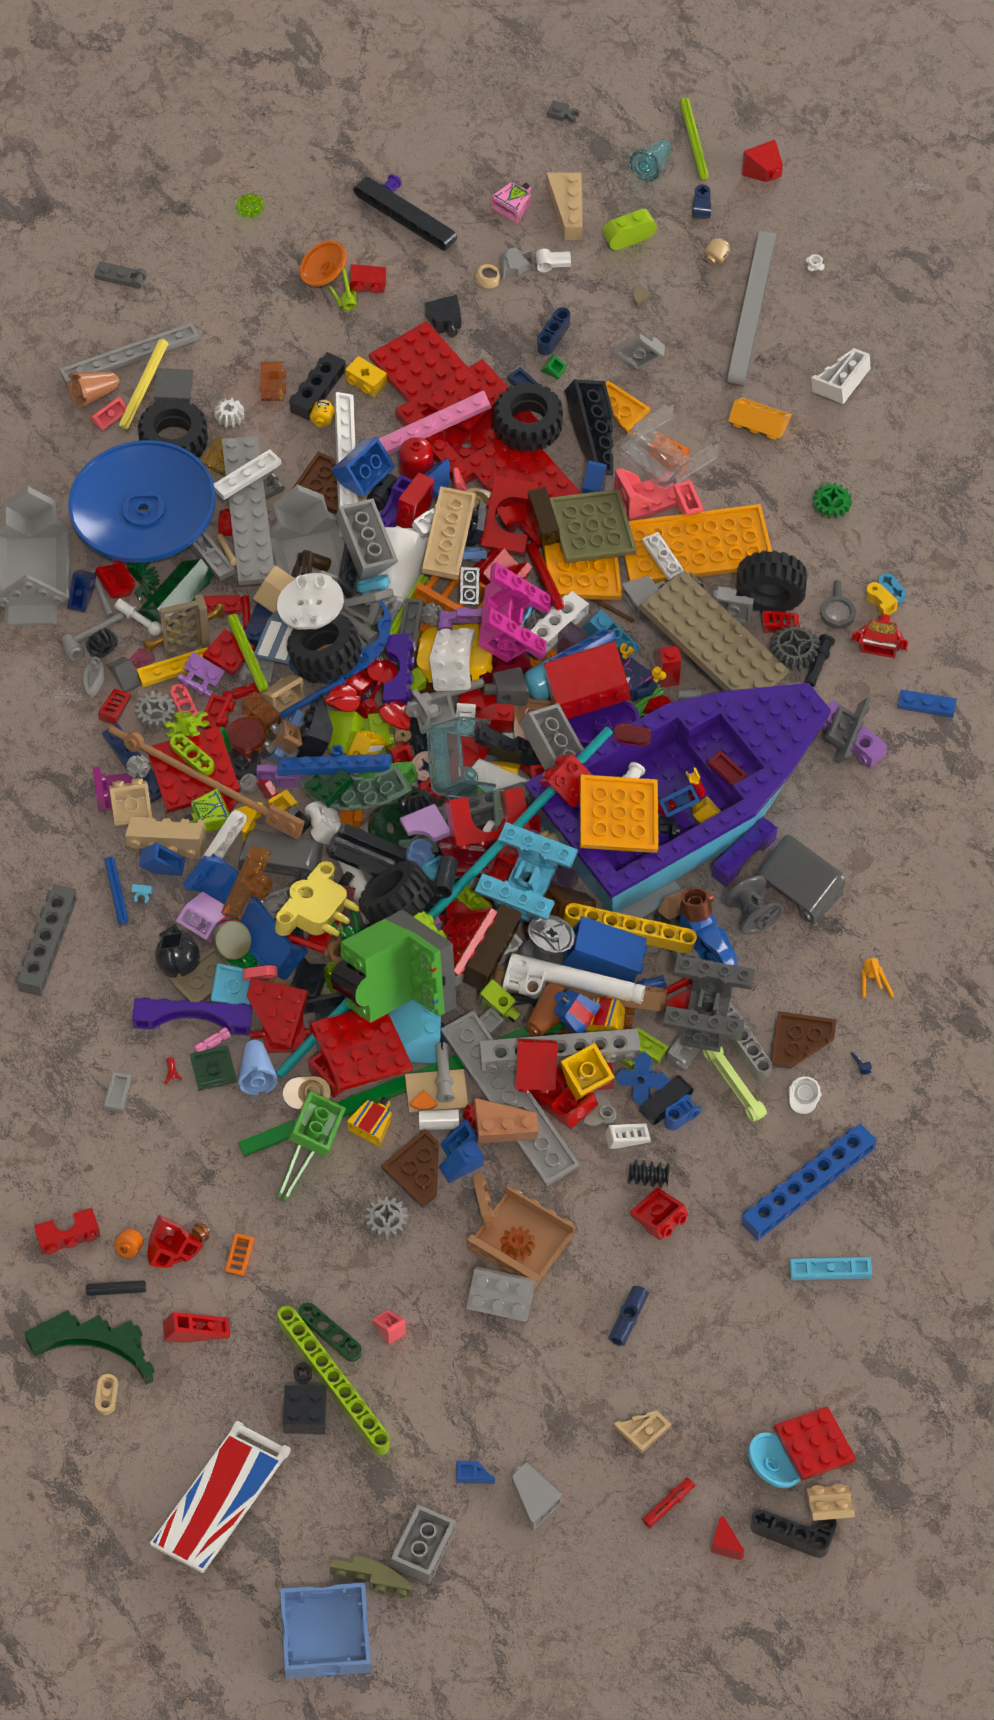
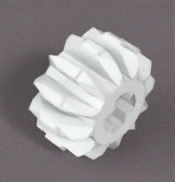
[214,398,244,428]

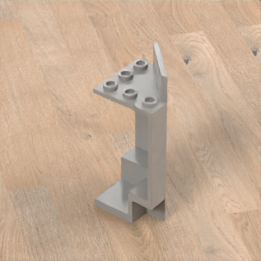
[269,485,359,614]
[0,486,70,626]

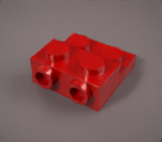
[630,1187,689,1240]

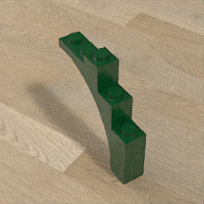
[24,1310,155,1385]

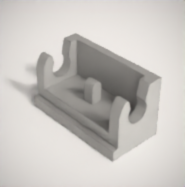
[667,1033,701,1072]

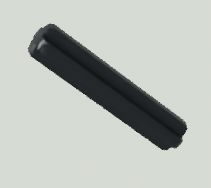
[86,1280,146,1296]

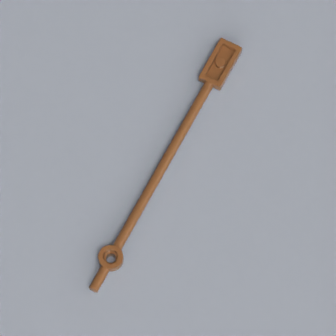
[109,726,305,840]

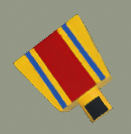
[585,996,625,1032]
[347,1097,392,1147]

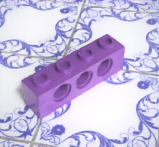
[821,699,888,769]

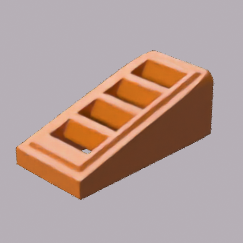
[224,1233,255,1277]

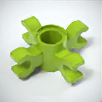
[163,711,209,737]

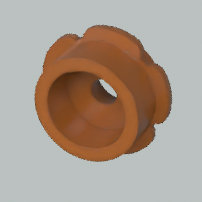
[192,1223,210,1242]

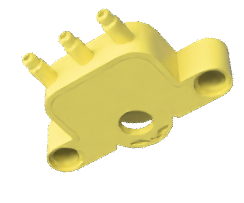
[275,861,359,937]

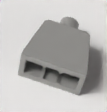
[621,576,665,620]

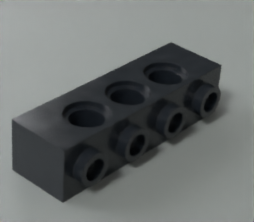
[289,352,346,421]

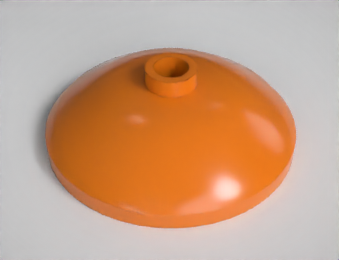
[300,240,347,287]

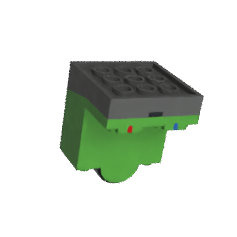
[331,909,457,1023]

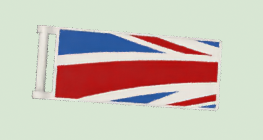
[150,1421,291,1573]

